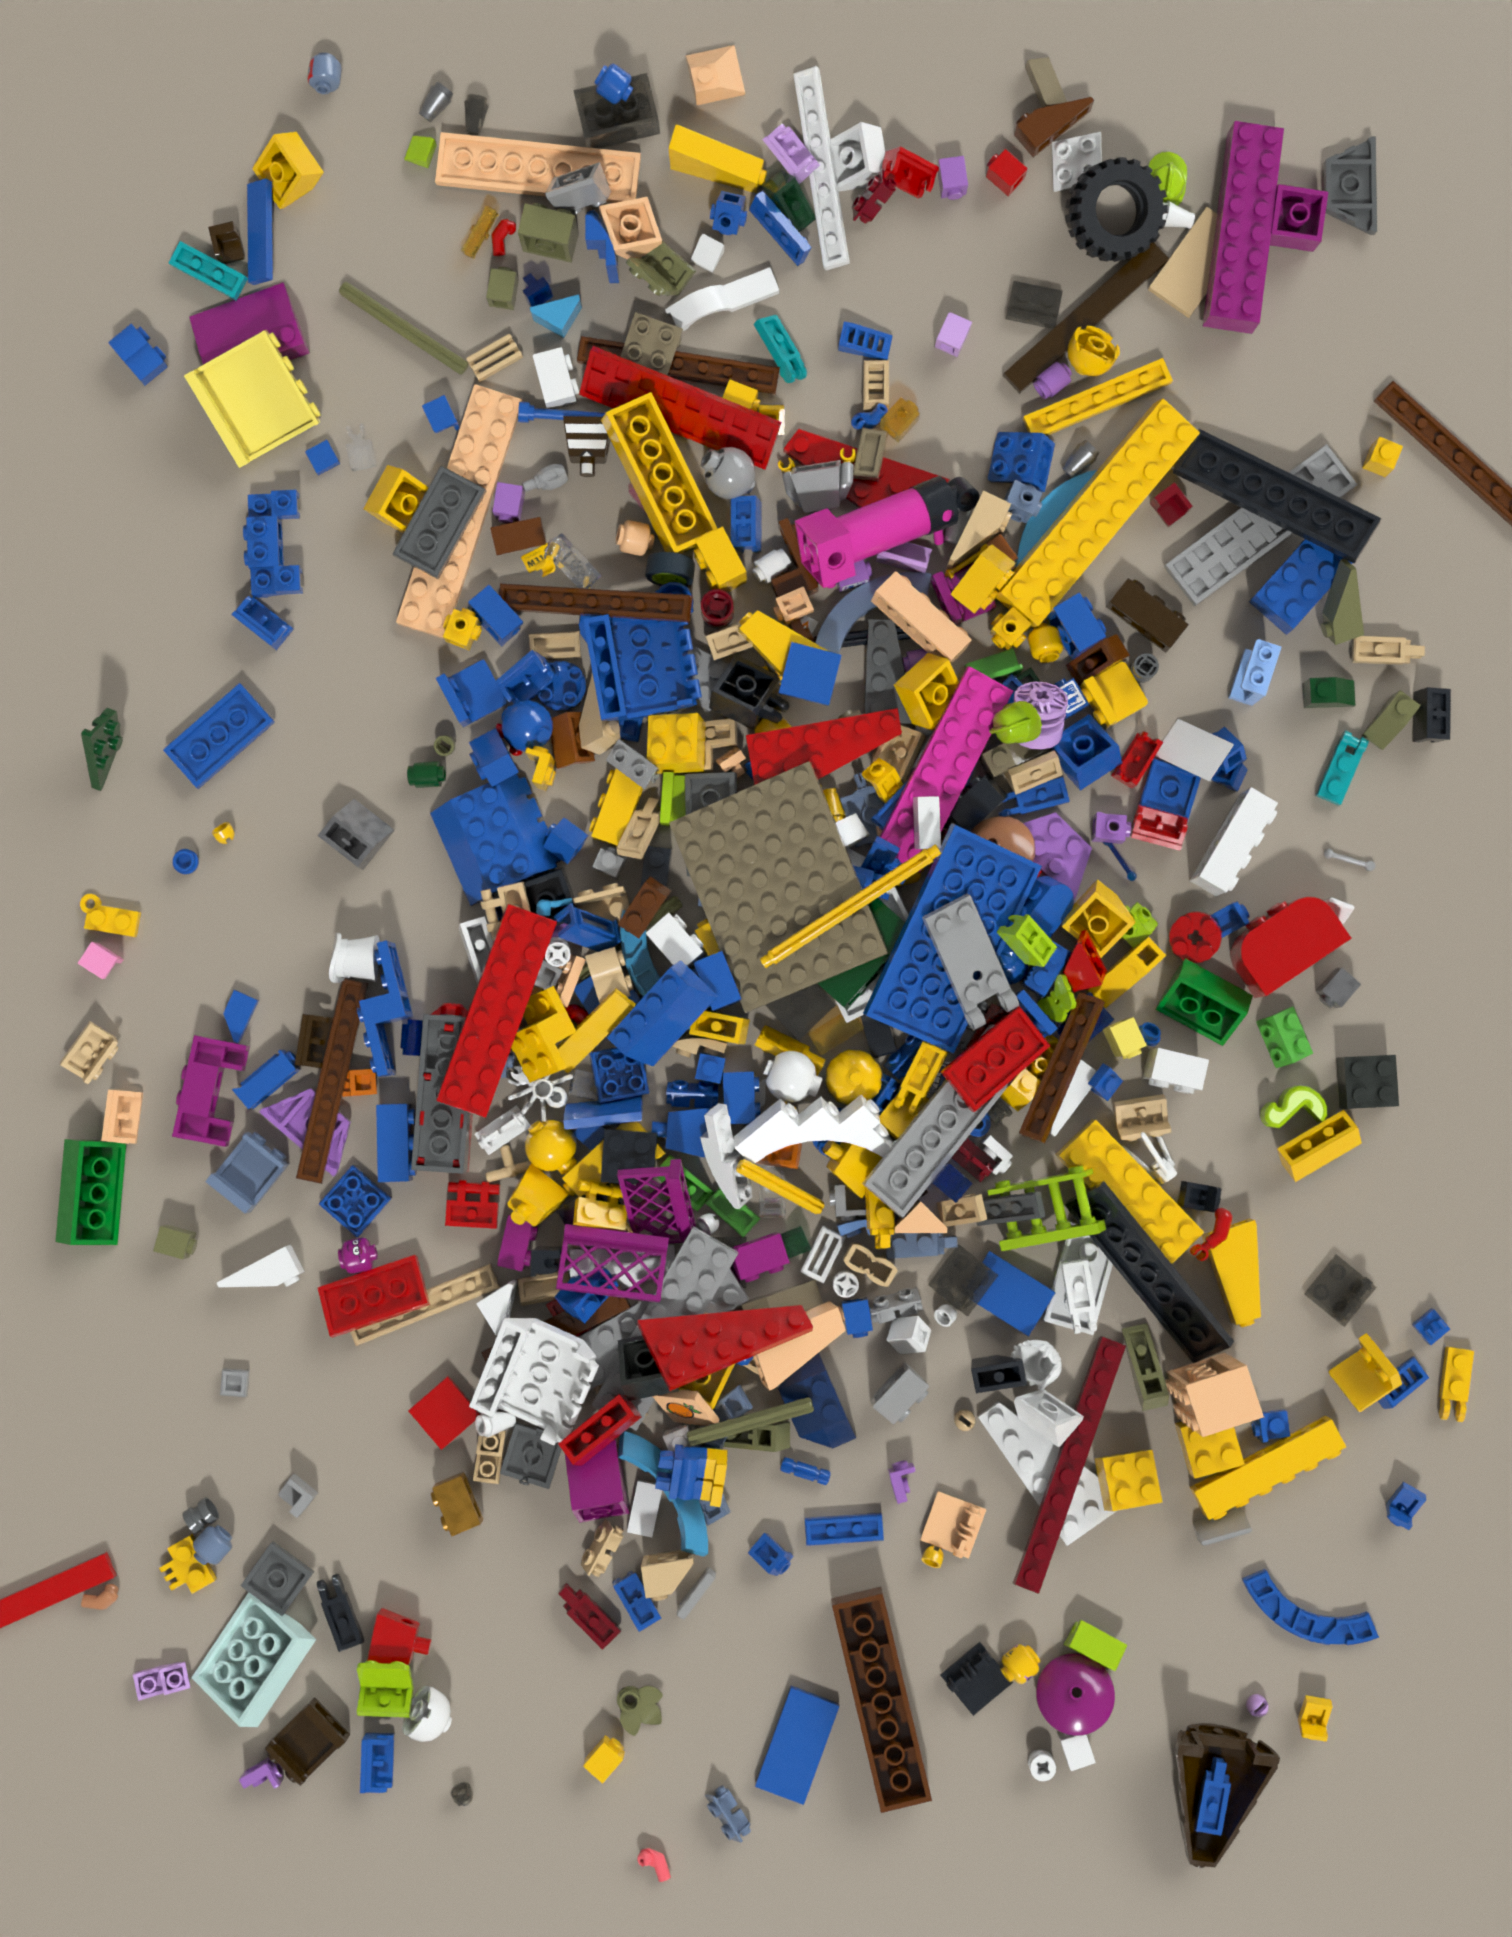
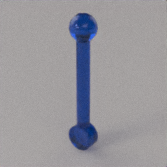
[1102,842,1137,881]

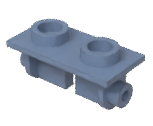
[705,1785,751,1843]

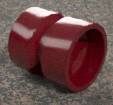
[701,589,734,629]

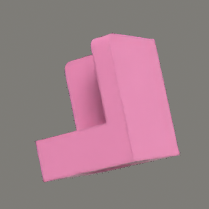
[78,942,124,979]

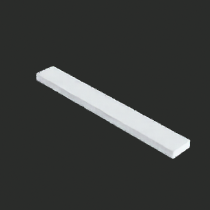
[793,66,850,270]

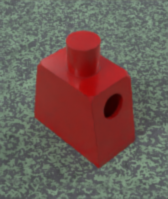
[367,1608,432,1665]

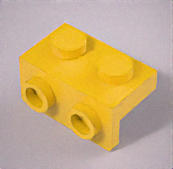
[525,746,556,791]

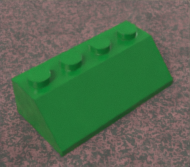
[55,1139,126,1245]

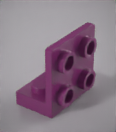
[930,563,996,625]

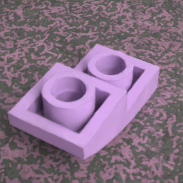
[133,1661,191,1701]

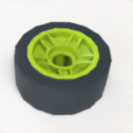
[645,552,695,587]

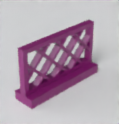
[617,1159,697,1244]
[556,1224,669,1303]

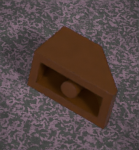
[1066,634,1130,686]

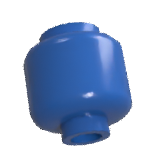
[594,63,633,104]

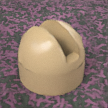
[954,1409,975,1431]

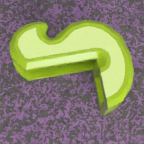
[1260,1085,1327,1128]

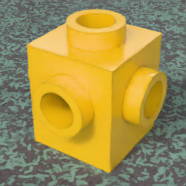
[990,607,1031,650]
[443,608,482,651]

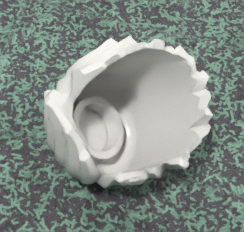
[1010,1340,1062,1391]

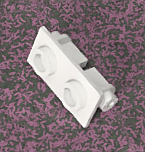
[474,1105,531,1155]

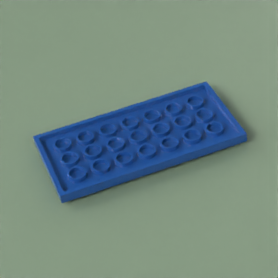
[863,823,1042,1054]

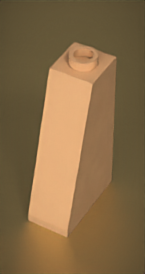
[753,1301,846,1391]

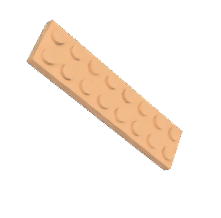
[435,132,641,203]

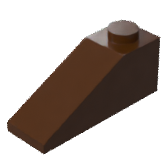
[1014,97,1094,158]

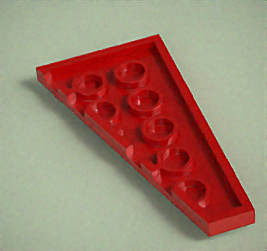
[637,1305,813,1391]

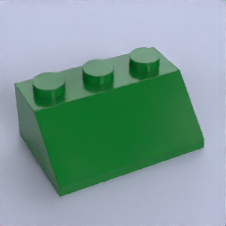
[1155,958,1253,1046]

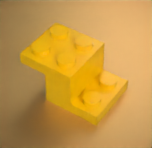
[511,986,576,1083]

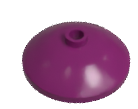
[1036,1654,1115,1736]

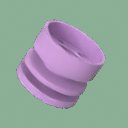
[1013,681,1068,749]

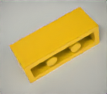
[589,768,643,847]
[1277,1110,1362,1182]

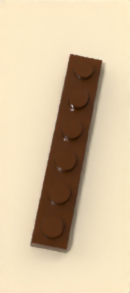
[1019,992,1105,1144]
[481,1283,631,1363]

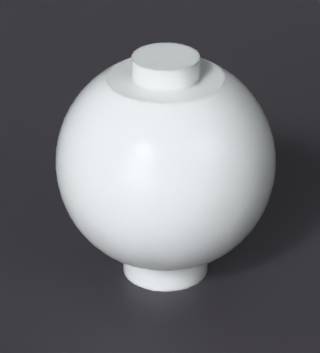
[763,1051,822,1102]

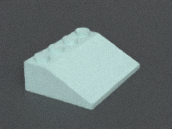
[191,1592,316,1727]

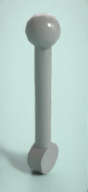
[1324,849,1376,871]

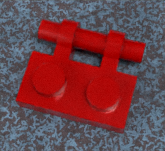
[445,1180,500,1229]

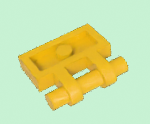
[573,1179,627,1232]

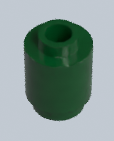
[407,761,446,788]

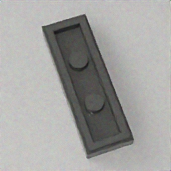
[976,1191,1046,1226]

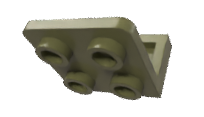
[626,241,696,296]

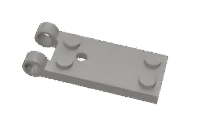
[922,894,1019,1030]

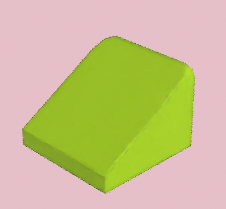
[404,136,437,168]

